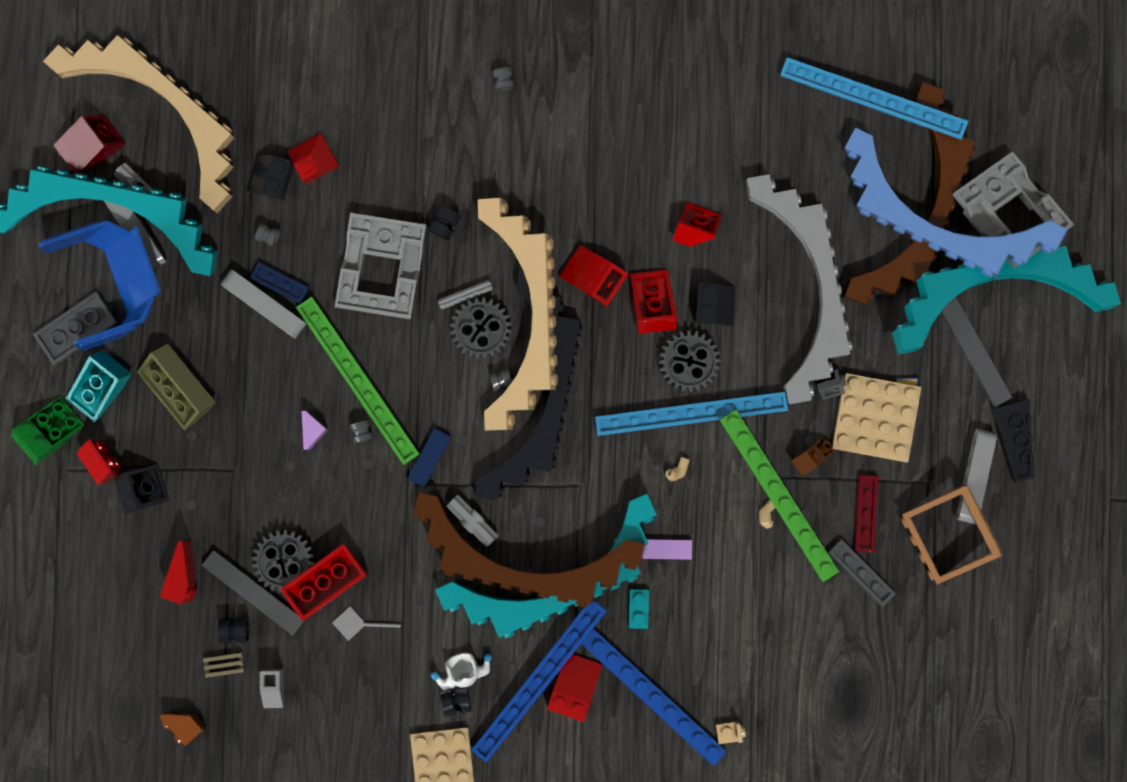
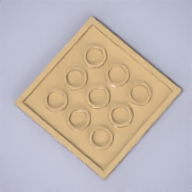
[832,373,922,463]

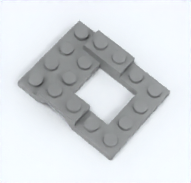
[953,151,1074,269]
[335,213,427,320]

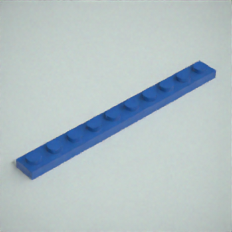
[471,600,607,763]
[581,628,727,766]

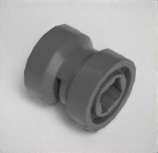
[493,67,514,91]
[255,223,280,247]
[490,368,512,392]
[350,420,373,444]

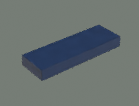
[250,262,310,304]
[407,428,451,488]

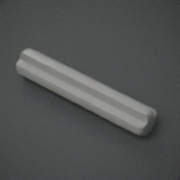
[438,280,493,309]

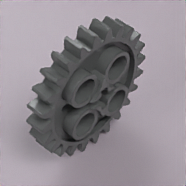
[450,297,512,360]
[658,330,721,393]
[252,530,315,593]

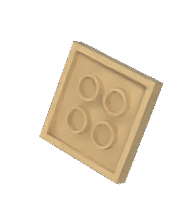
[410,727,474,782]

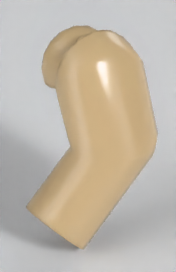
[666,457,690,481]
[759,500,775,529]

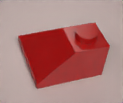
[288,133,339,184]
[673,202,722,247]

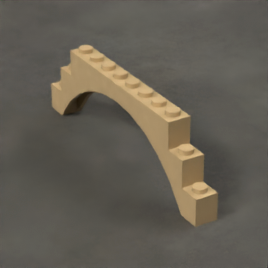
[43,35,234,214]
[478,198,558,430]

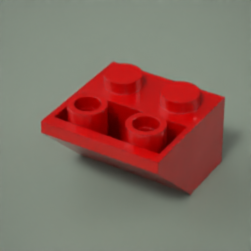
[76,439,122,485]

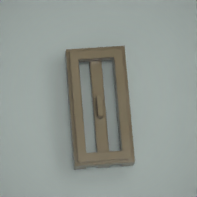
[203,652,245,678]

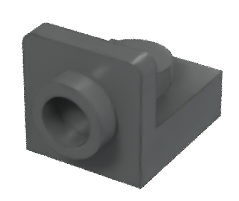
[817,369,847,400]

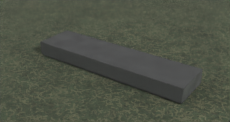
[827,539,896,607]

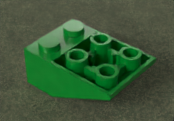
[11,397,85,465]

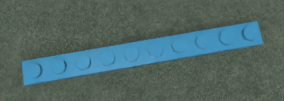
[780,57,969,140]
[595,392,788,436]

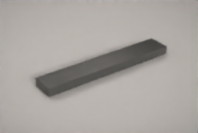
[941,297,1012,407]
[202,550,305,636]

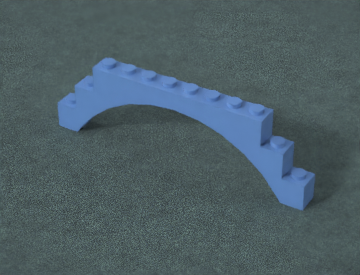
[845,128,1067,278]

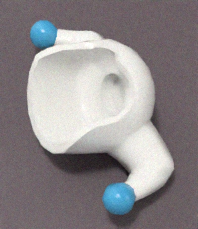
[431,653,492,691]

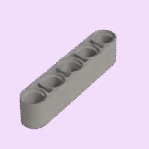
[104,201,167,270]
[220,269,307,339]
[956,428,997,524]

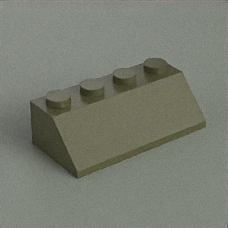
[137,344,216,431]

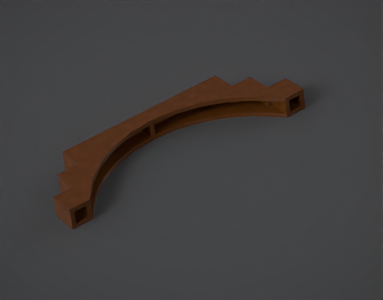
[842,82,975,306]
[413,492,646,608]

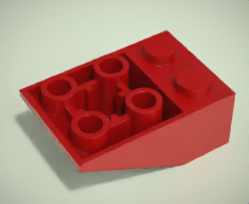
[559,245,628,308]

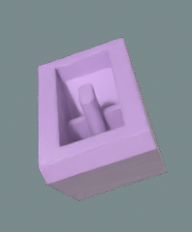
[302,411,328,450]

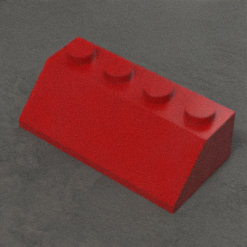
[280,544,369,621]

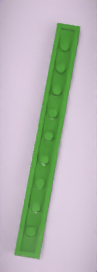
[296,297,420,465]
[719,409,839,582]

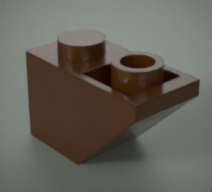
[791,436,835,477]

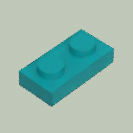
[629,589,649,629]

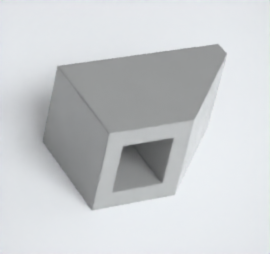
[260,668,284,708]

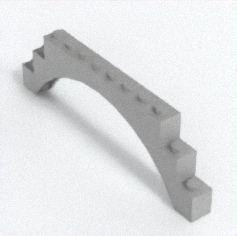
[745,174,852,405]

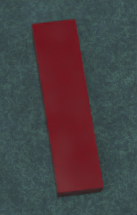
[854,474,879,553]

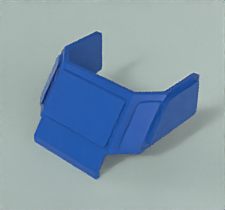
[39,220,161,351]

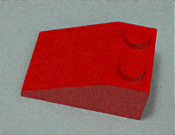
[630,270,677,334]
[160,540,197,604]
[547,654,603,722]

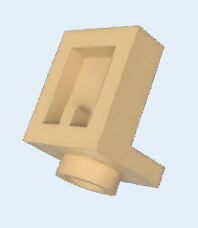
[715,721,746,744]

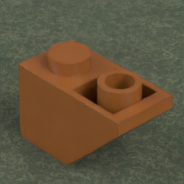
[160,712,207,746]

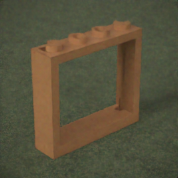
[901,483,1002,584]

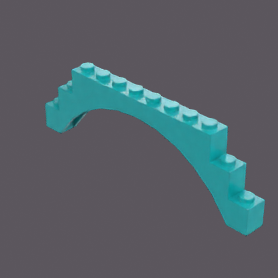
[0,165,218,276]
[892,246,1121,355]
[435,493,657,639]

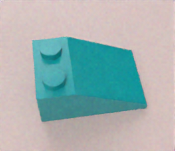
[66,350,132,422]

